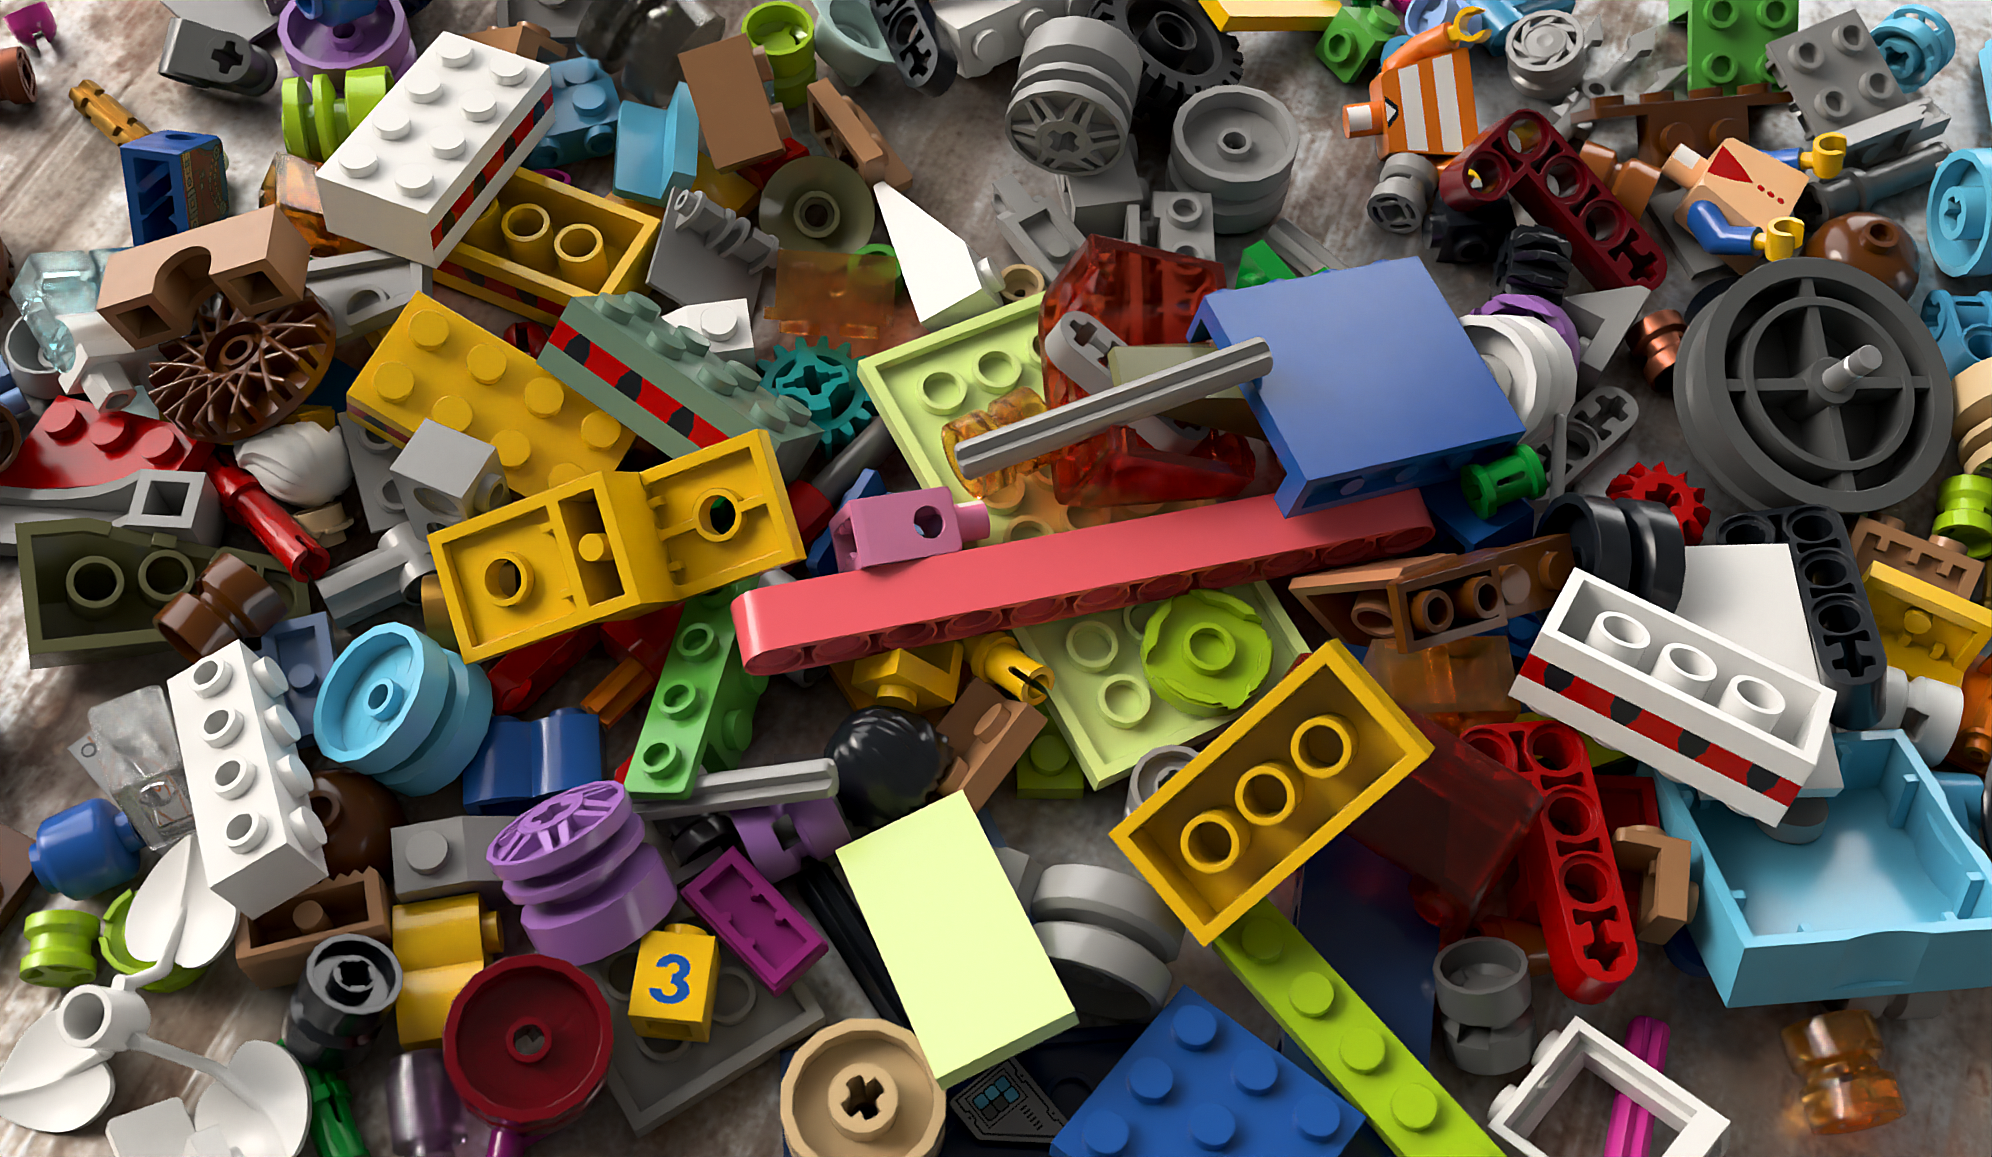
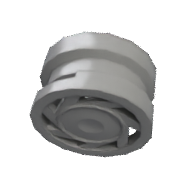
[1505,10,1586,99]

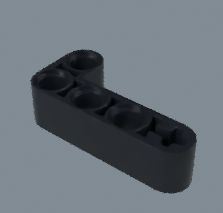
[1715,504,1887,730]

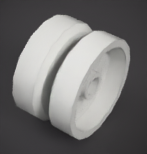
[1458,315,1577,446]

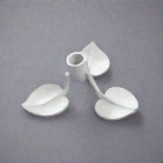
[0,835,312,1157]

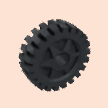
[1085,0,1244,129]

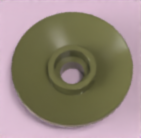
[759,155,875,273]

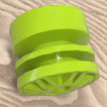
[281,66,396,201]

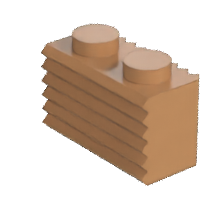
[234,866,397,991]

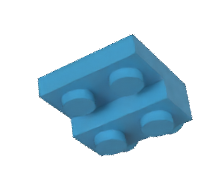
[520,53,621,171]

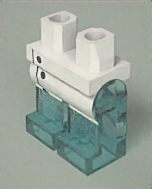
[9,246,185,414]

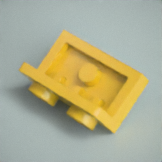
[1861,560,1992,688]

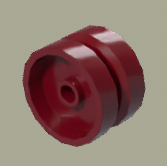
[442,953,614,1137]

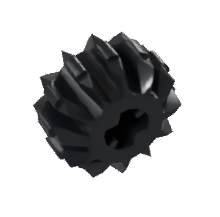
[1488,224,1573,307]

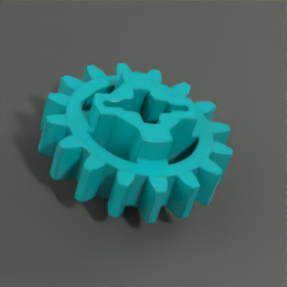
[756,335,879,460]

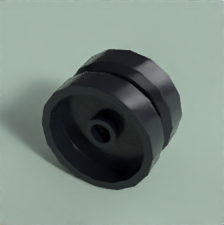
[1533,492,1686,626]

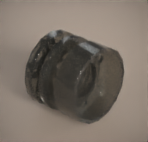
[575,0,726,109]

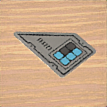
[950,1056,1068,1143]

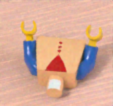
[1661,132,1847,276]

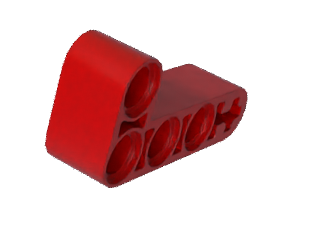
[1440,720,1638,1005]

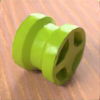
[19,909,101,988]

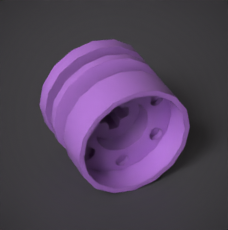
[486,780,677,966]

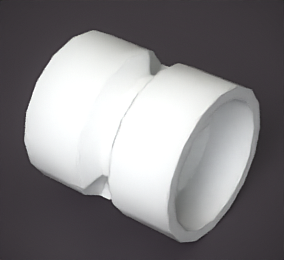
[1835,666,1963,767]

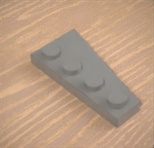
[191,249,433,347]

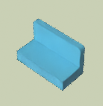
[612,81,699,208]

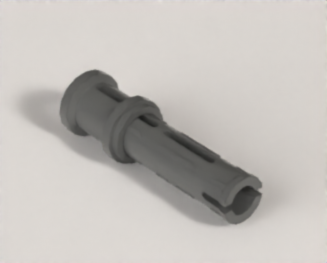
[1793,142,1953,233]

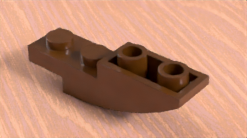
[1386,533,1576,654]

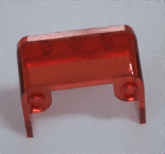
[1279,653,1545,953]

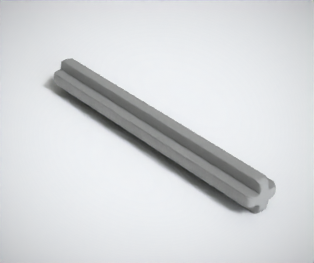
[954,337,1274,480]

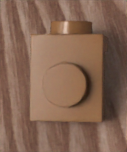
[1610,825,1699,945]

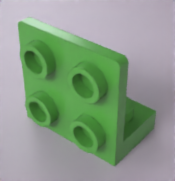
[1668,0,1799,96]

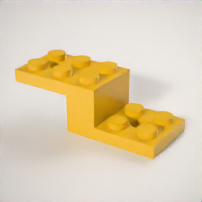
[426,429,807,665]

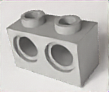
[389,418,513,544]

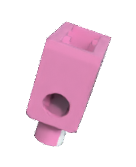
[828,486,990,573]

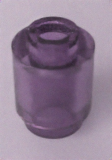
[384,1048,469,1157]

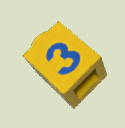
[628,924,722,1043]

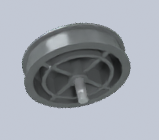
[1673,257,1954,526]

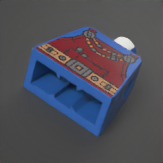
[120,130,230,247]

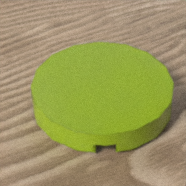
[1139,588,1275,718]

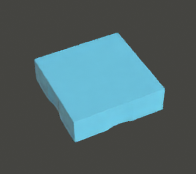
[1635,728,1992,1008]

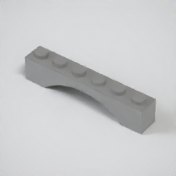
[0,469,228,556]

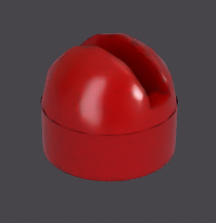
[502,321,549,360]

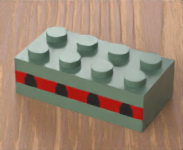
[536,291,825,488]

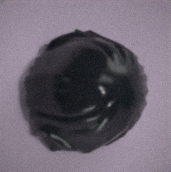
[824,705,954,833]

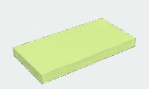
[835,790,1080,1091]

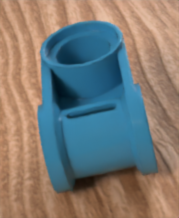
[1921,290,1992,381]

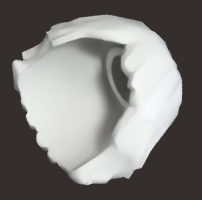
[233,421,354,509]

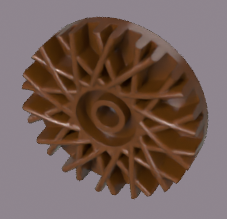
[148,286,336,443]

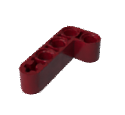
[1439,108,1668,292]

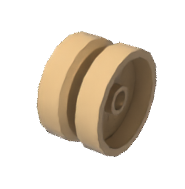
[780,1019,946,1157]

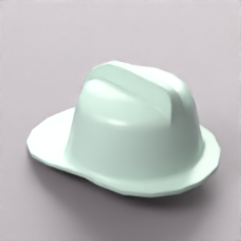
[811,0,895,87]

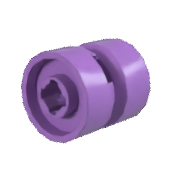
[729,797,852,885]

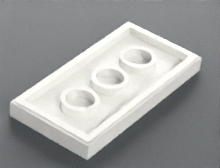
[1674,544,1844,800]

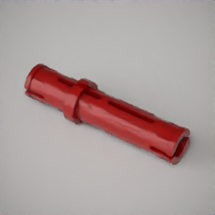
[199,452,330,583]

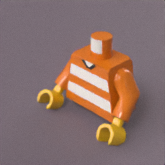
[1342,6,1492,187]

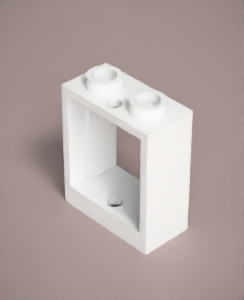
[1487,1016,1730,1157]

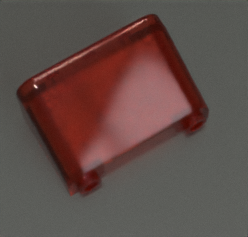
[1038,233,1256,509]

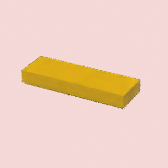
[1198,0,1343,32]

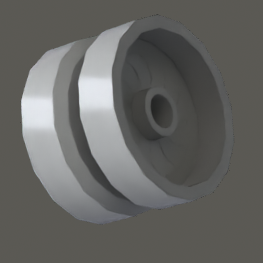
[1165,85,1300,234]
[1031,864,1186,1024]

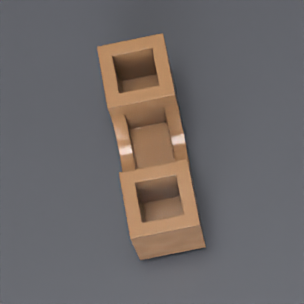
[96,204,311,350]

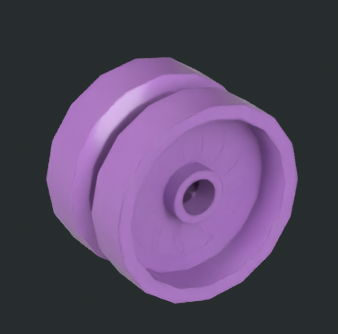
[277,0,419,99]

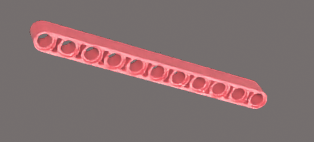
[730,487,1436,676]

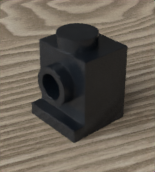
[1422,187,1518,264]

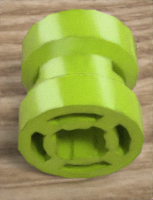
[1932,474,1992,559]

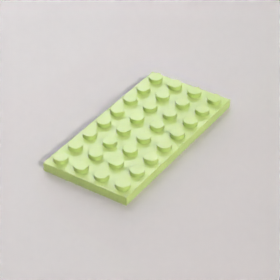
[857,280,1313,791]

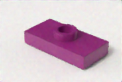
[679,846,829,999]

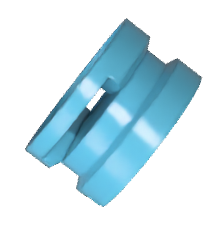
[1869,4,1956,94]

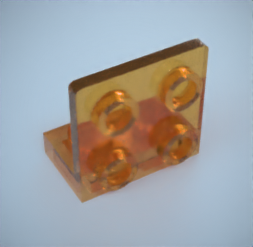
[763,249,898,339]

